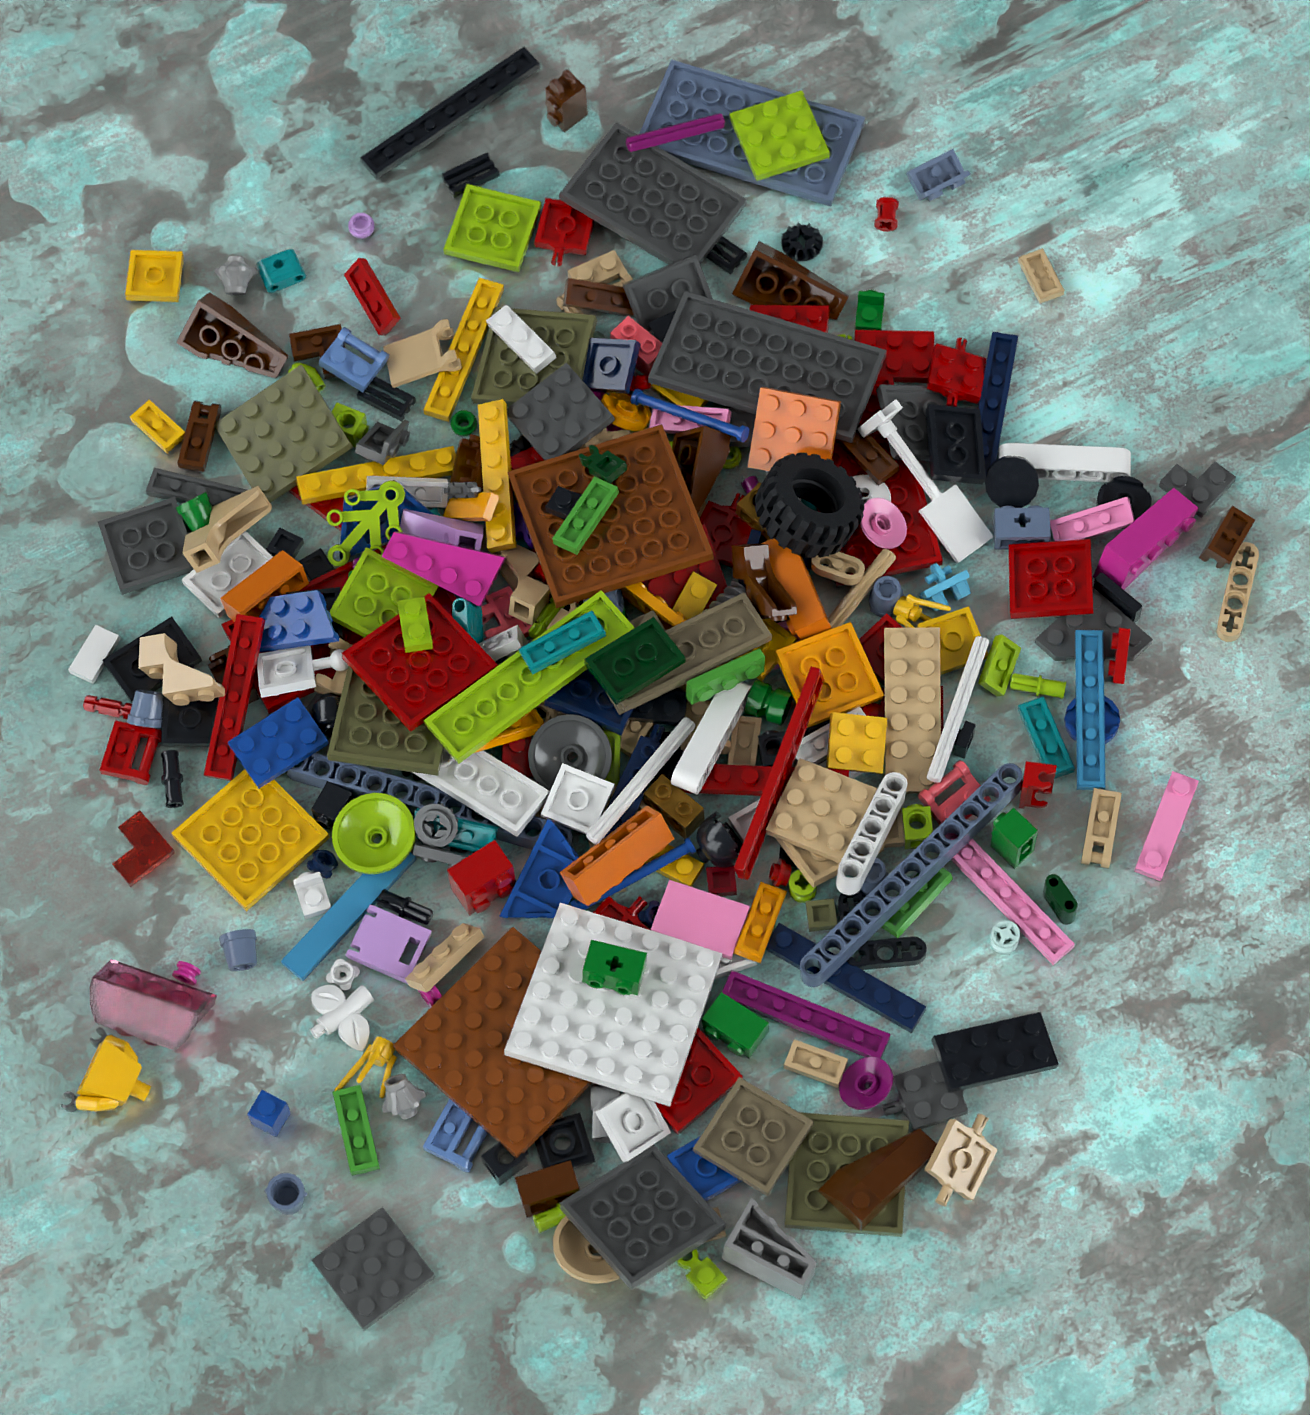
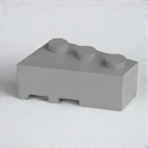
[722,1198,817,1300]

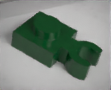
[579,445,628,484]

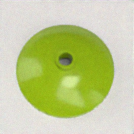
[332,793,416,875]

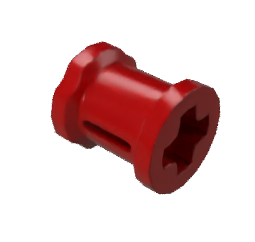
[874,197,899,232]

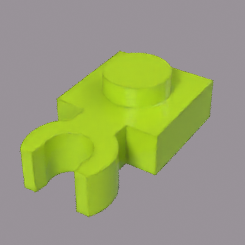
[677,1249,727,1300]

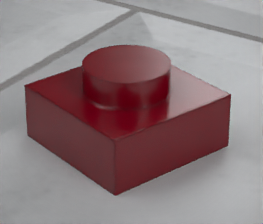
[706,866,737,897]

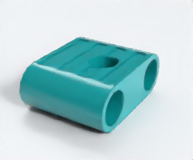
[256,249,306,293]
[452,598,483,644]

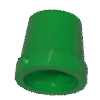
[175,492,212,532]

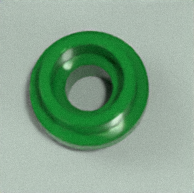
[450,410,477,436]

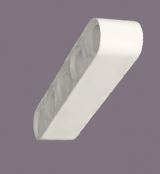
[998,443,1131,482]
[671,682,752,794]
[836,772,908,895]

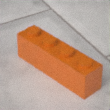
[761,539,832,640]
[560,805,674,906]

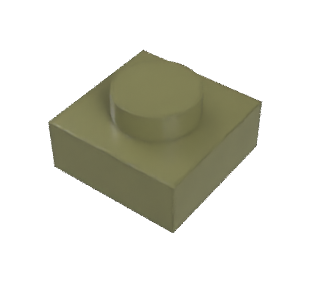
[806,898,837,932]

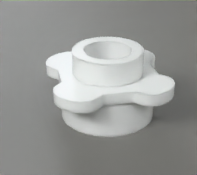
[326,959,360,991]

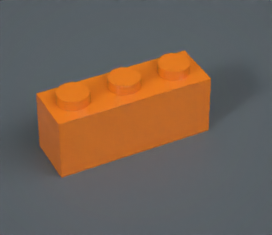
[220,550,309,622]

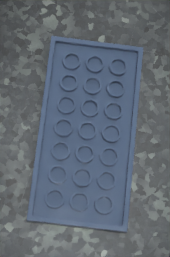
[639,59,865,207]

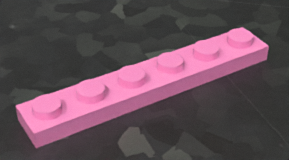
[945,833,1075,965]

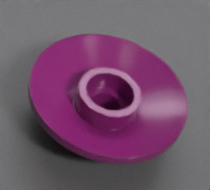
[839,1057,893,1110]

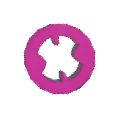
[172,961,201,985]
[418,985,442,1008]

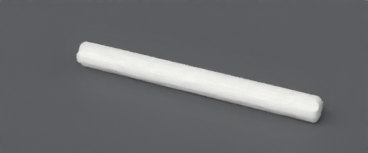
[927,636,989,783]
[586,717,696,844]

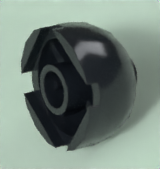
[696,811,743,868]

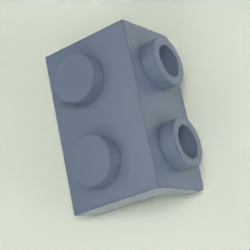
[906,149,971,201]

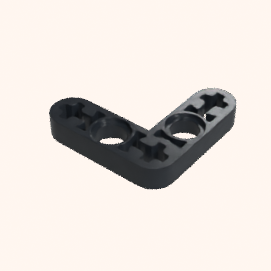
[838,891,927,970]

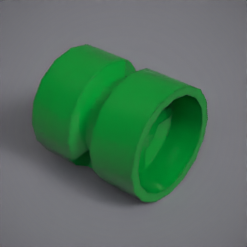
[744,679,793,726]

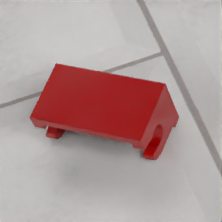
[1019,761,1057,809]

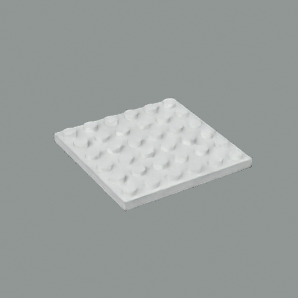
[504,903,722,1106]

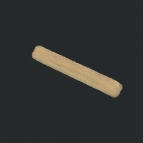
[828,549,896,629]

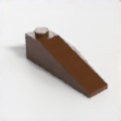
[732,241,849,320]
[176,292,289,378]
[672,426,731,514]
[818,1128,937,1231]

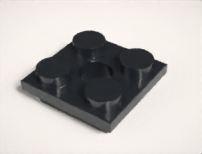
[535,1113,595,1169]

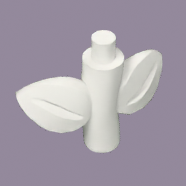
[310,985,374,1051]

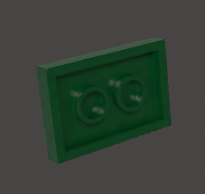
[584,617,686,705]

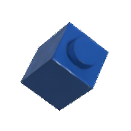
[247,1090,291,1137]

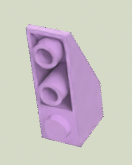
[400,509,483,550]

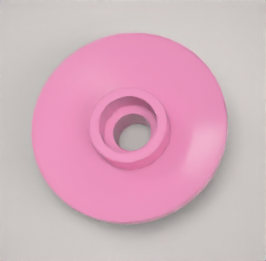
[860,498,907,549]

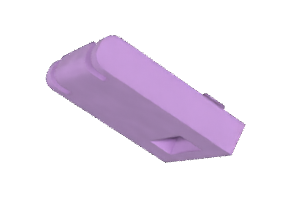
[346,905,432,984]

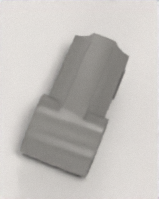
[591,1084,621,1143]

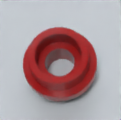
[769,859,791,887]

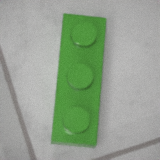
[552,477,619,555]
[686,648,765,705]
[881,868,953,938]
[332,1085,380,1176]

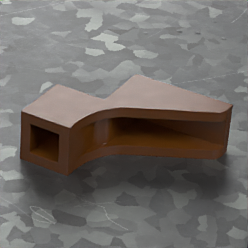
[732,543,797,621]

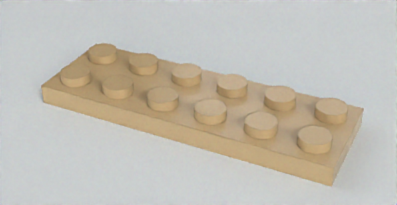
[884,627,941,794]

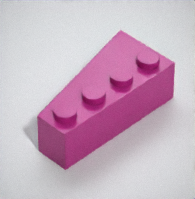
[1093,488,1198,590]
[381,531,506,607]

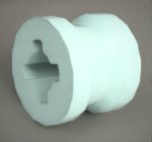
[990,920,1020,954]

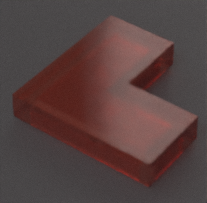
[112,810,175,887]

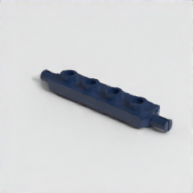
[603,724,665,839]

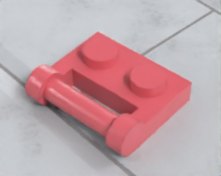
[918,760,991,825]

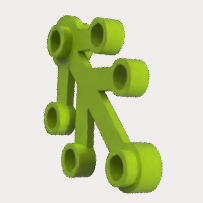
[327,481,405,566]

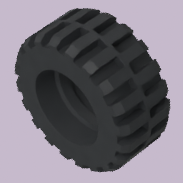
[755,453,865,558]

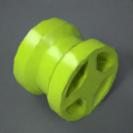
[789,870,817,903]

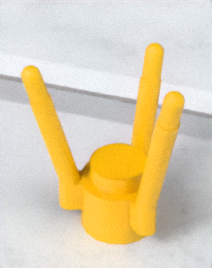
[893,594,951,628]
[335,1036,397,1098]

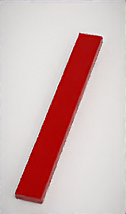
[734,666,825,881]

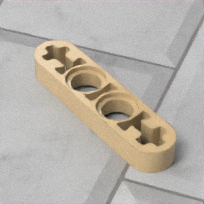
[1216,542,1259,642]

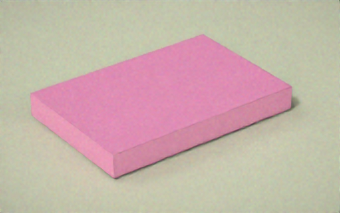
[651,880,750,960]

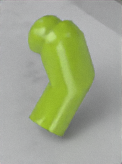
[288,362,326,392]

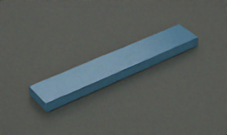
[1075,630,1106,790]
[281,852,417,981]

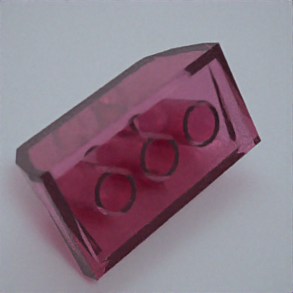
[89,959,217,1050]

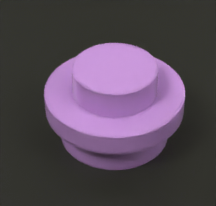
[348,213,375,238]

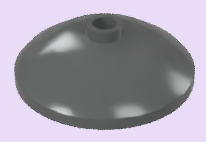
[528,715,612,791]

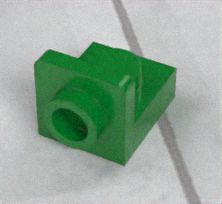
[855,290,885,330]

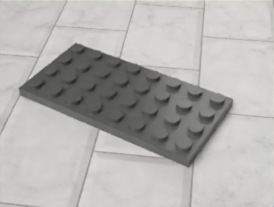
[648,291,886,443]

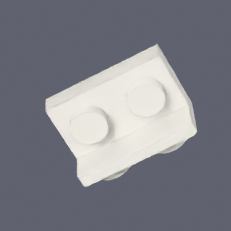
[479,625,528,662]

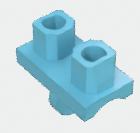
[918,563,971,612]

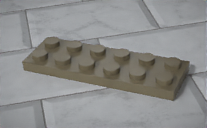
[620,592,772,712]

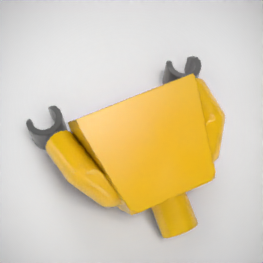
[61,1027,151,1112]

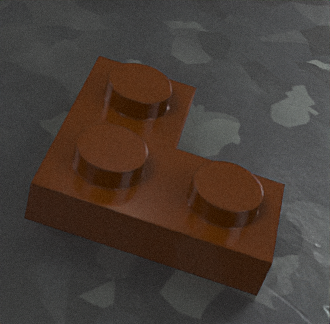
[289,324,346,379]

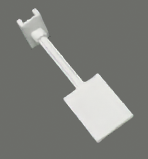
[857,399,994,564]

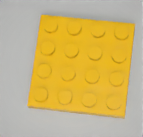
[171,769,330,912]

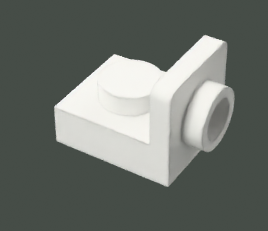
[293,872,331,920]

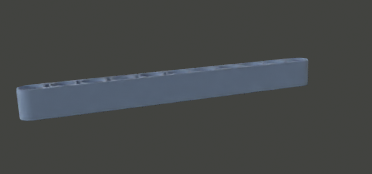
[286,753,573,850]
[800,763,1023,988]

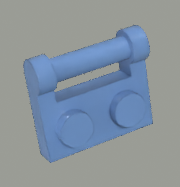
[318,327,389,392]
[423,1099,488,1173]

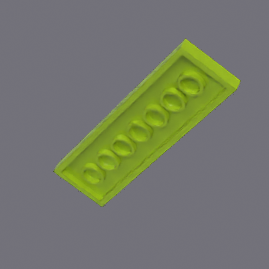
[424,590,635,764]

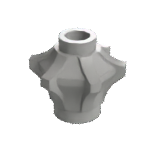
[215,256,256,295]
[382,1074,426,1119]

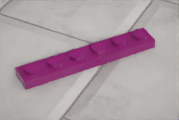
[722,970,891,1059]

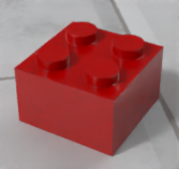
[447,840,516,916]

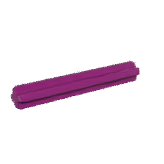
[626,113,725,152]

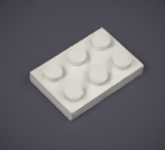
[182,531,273,618]

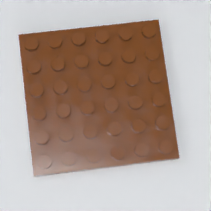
[507,424,714,608]
[393,927,593,1158]

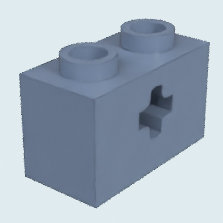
[993,505,1051,550]

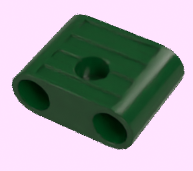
[1043,874,1078,925]

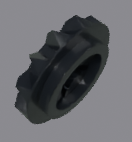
[781,222,823,261]

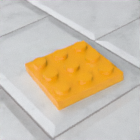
[774,622,884,728]

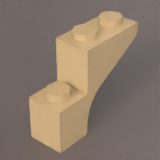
[183,486,272,573]
[492,544,550,625]
[139,633,225,706]

